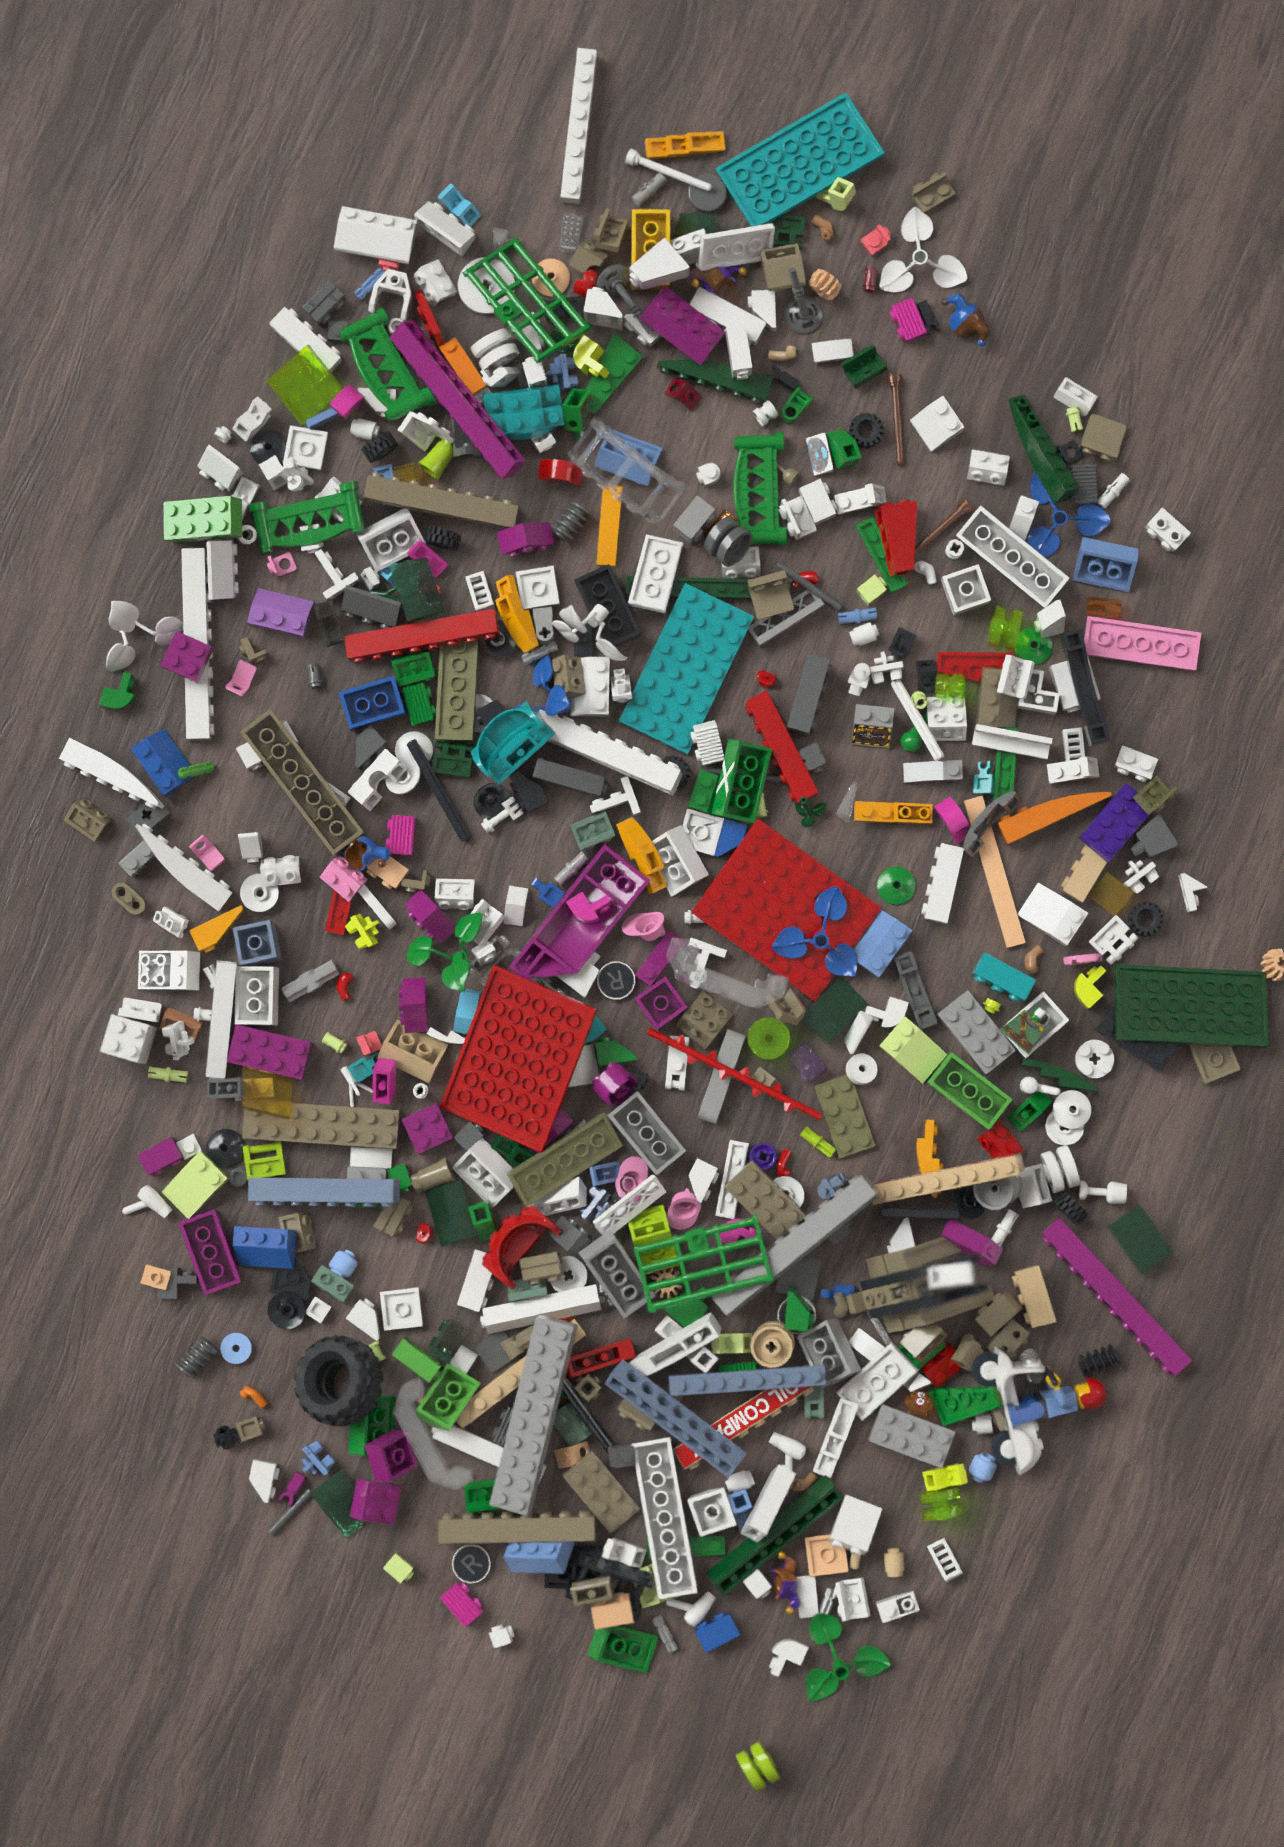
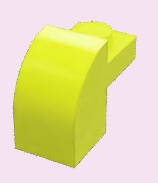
[574,335,609,378]
[1074,966,1106,1009]
[922,1463,968,1491]

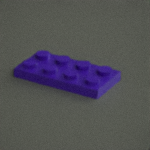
[1079,783,1148,863]

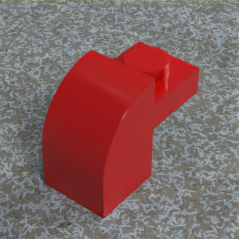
[538,459,584,486]

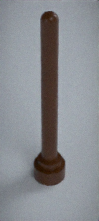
[887,374,904,466]
[914,498,974,557]

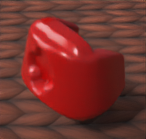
[756,669,776,688]
[416,1223,433,1244]

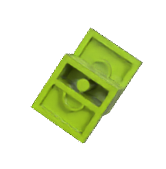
[628,1204,679,1274]

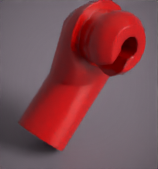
[790,571,820,590]
[336,972,353,1001]
[777,1149,792,1177]

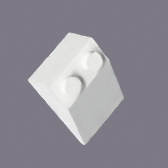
[1017,883,1088,946]
[1004,991,1069,1058]

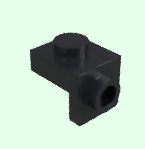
[888,627,917,659]

